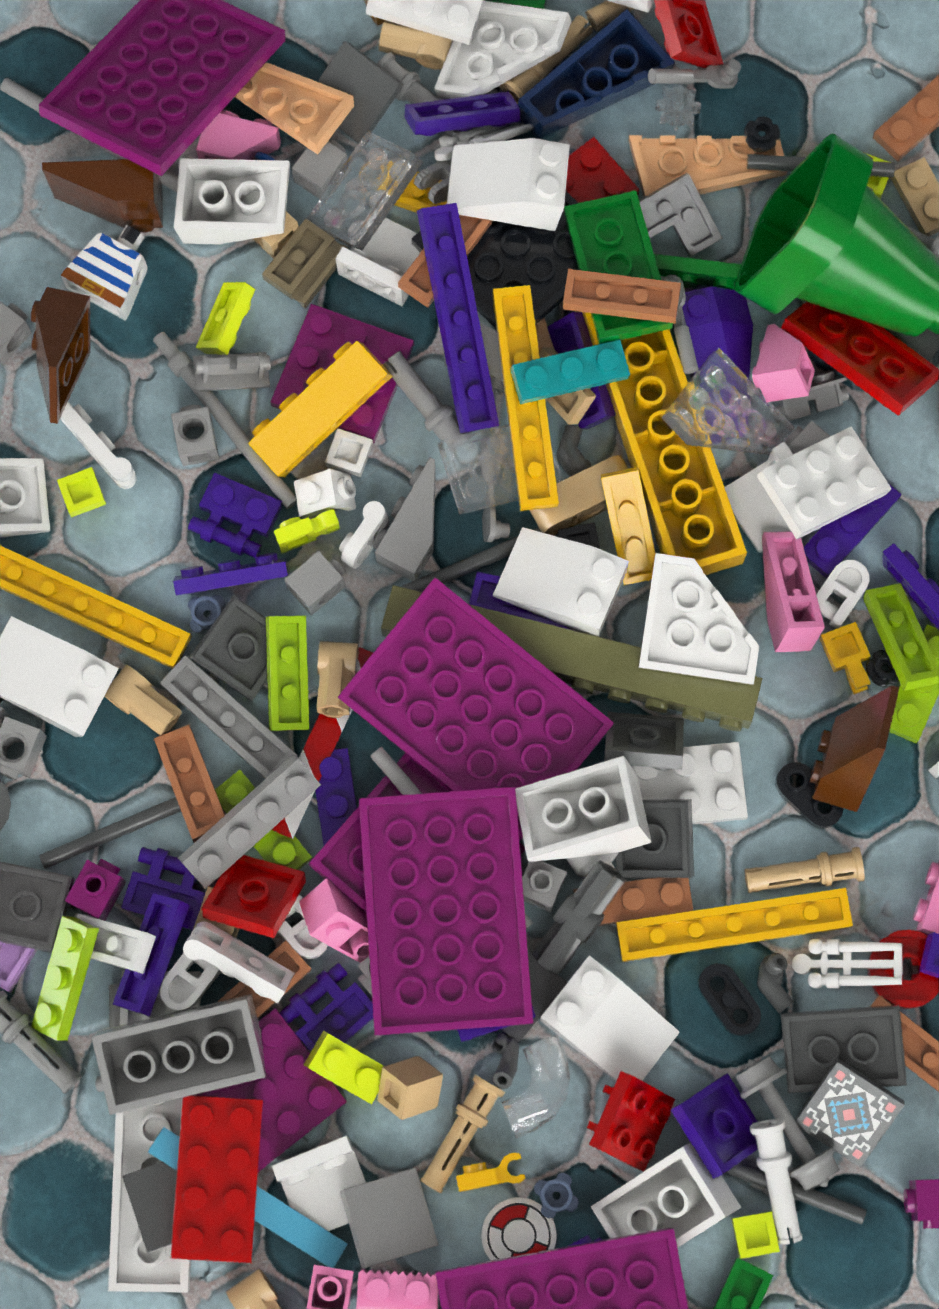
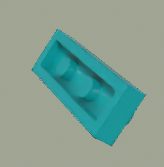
[510,340,630,405]

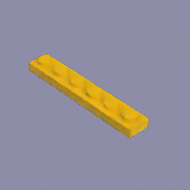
[492,285,559,511]
[0,545,192,669]
[616,888,853,962]

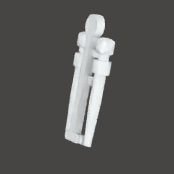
[434,122,533,161]
[792,939,903,988]

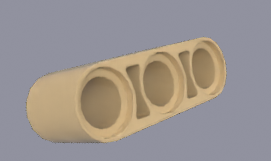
[529,455,629,536]

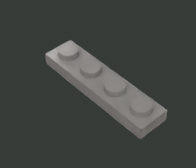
[160,655,298,779]
[178,754,321,889]

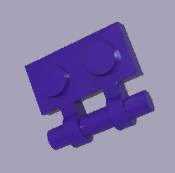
[188,473,283,558]
[121,847,205,930]
[279,962,374,1052]

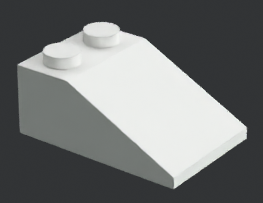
[447,138,570,231]
[174,158,290,245]
[0,458,50,538]
[493,527,629,637]
[0,616,119,737]
[515,756,652,862]
[540,955,680,1081]
[591,1143,741,1248]

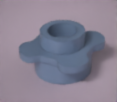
[188,595,225,633]
[534,1173,579,1218]

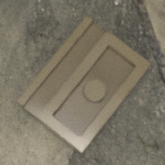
[262,218,348,309]

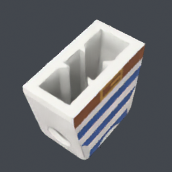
[61,226,148,321]

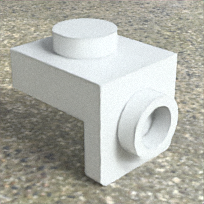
[294,469,356,518]

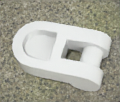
[339,501,389,569]
[816,560,870,629]
[278,894,328,960]
[160,953,221,1011]

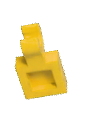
[819,622,871,695]
[456,1153,526,1192]

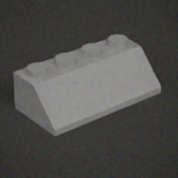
[91,994,266,1115]

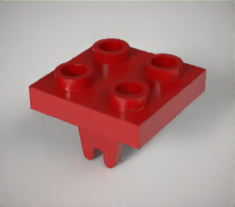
[586,1071,675,1172]

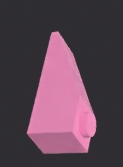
[762,532,825,652]

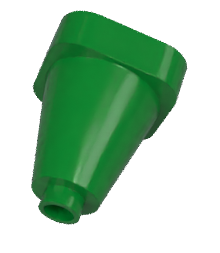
[734,133,939,337]

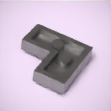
[639,173,723,257]

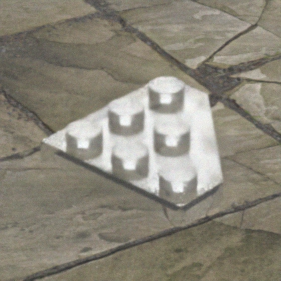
[661,348,795,455]

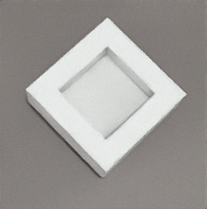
[325,428,373,477]

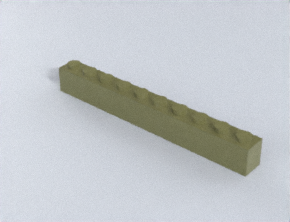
[381,585,763,731]

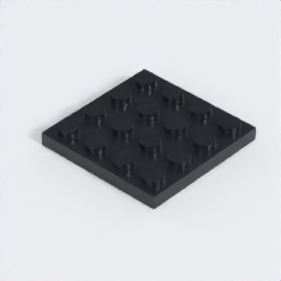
[411,191,579,330]

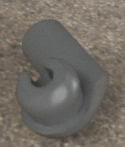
[557,425,592,476]
[757,953,794,1013]
[492,1032,519,1089]

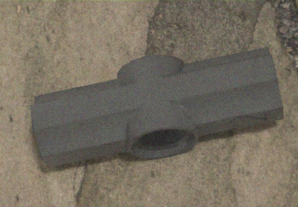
[532,860,626,974]

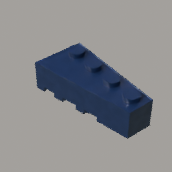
[518,9,675,139]

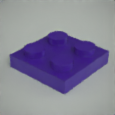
[671,1073,758,1179]

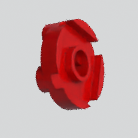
[867,930,939,1009]

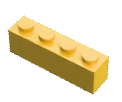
[248,341,393,477]

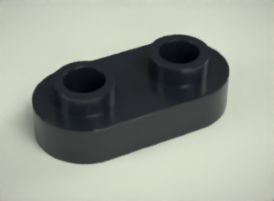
[775,762,844,829]
[698,963,761,1036]

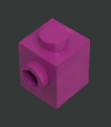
[65,859,126,921]
[904,1179,939,1229]

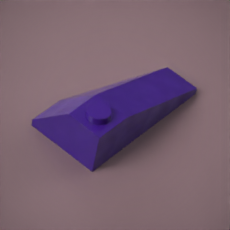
[682,286,753,446]

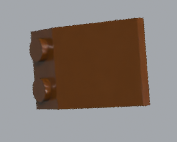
[42,159,163,233]
[31,287,91,424]
[809,685,900,812]

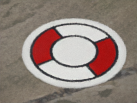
[482,1197,556,1261]

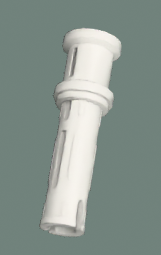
[750,1119,803,1244]

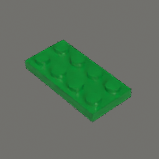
[564,190,673,344]

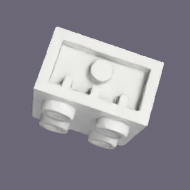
[336,212,420,307]
[724,442,793,553]
[272,1136,366,1231]

